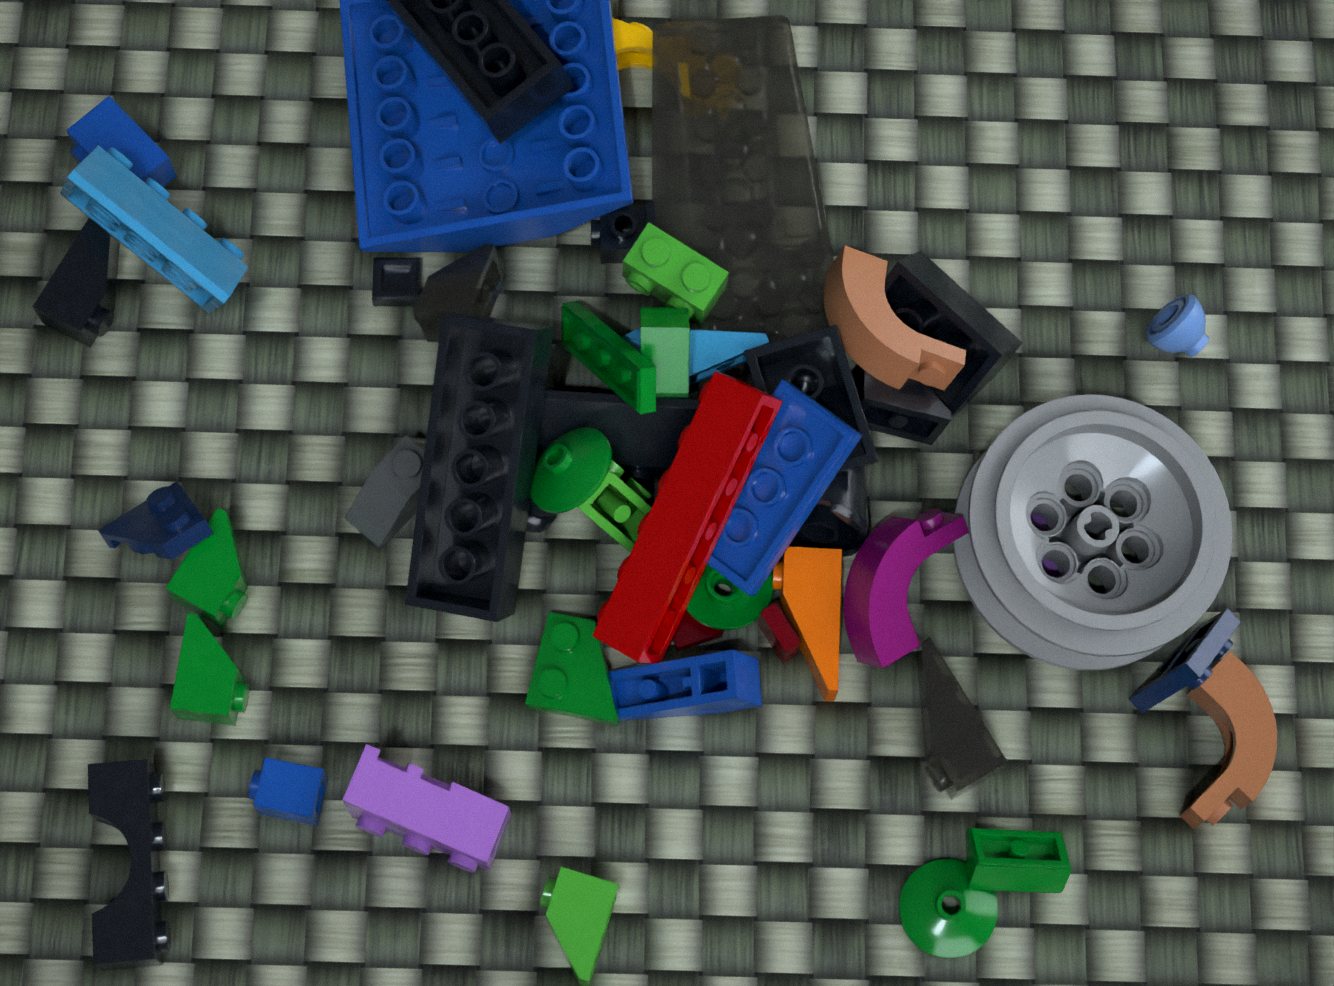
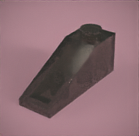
[916,637,1008,800]

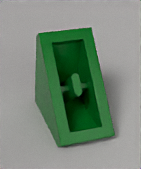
[640,307,690,398]

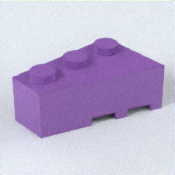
[343,744,511,873]

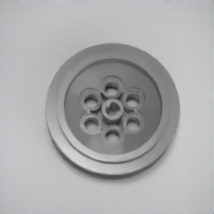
[953,394,1232,671]

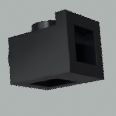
[591,202,656,264]

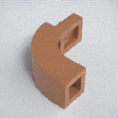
[823,245,966,391]
[1180,651,1277,829]

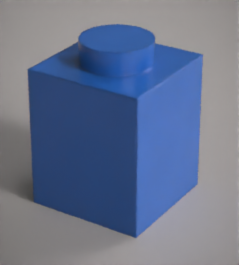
[249,757,329,826]

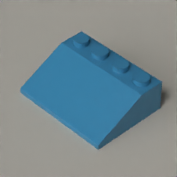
[60,145,248,313]

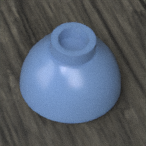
[1146,295,1209,357]

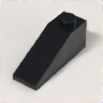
[32,218,120,348]

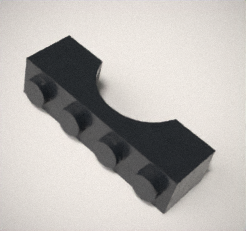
[88,759,171,971]

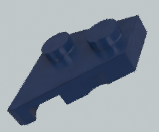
[98,481,213,560]
[1129,608,1241,713]

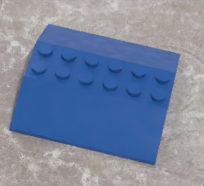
[339,0,634,253]

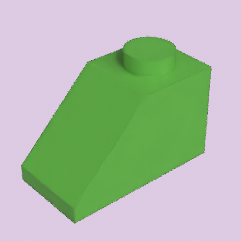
[540,867,619,986]

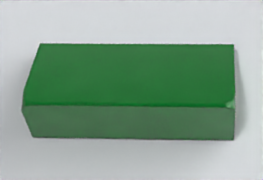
[966,828,1072,893]

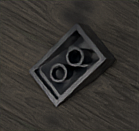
[742,325,879,474]

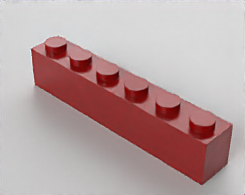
[592,371,783,664]

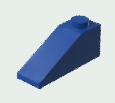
[609,650,762,721]

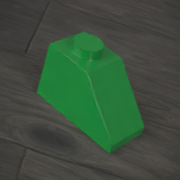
[165,507,248,628]
[170,613,249,726]

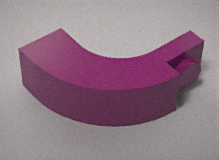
[844,509,969,669]

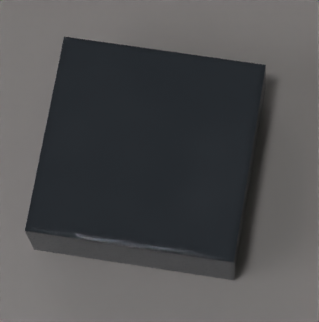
[372,257,421,307]

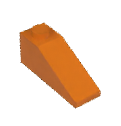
[772,546,842,701]

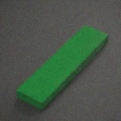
[561,301,656,415]

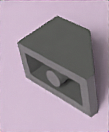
[345,435,425,550]

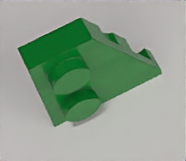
[525,612,620,726]

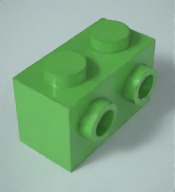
[622,223,729,325]
[578,460,652,553]

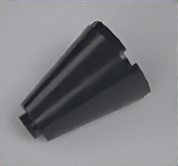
[789,466,869,557]

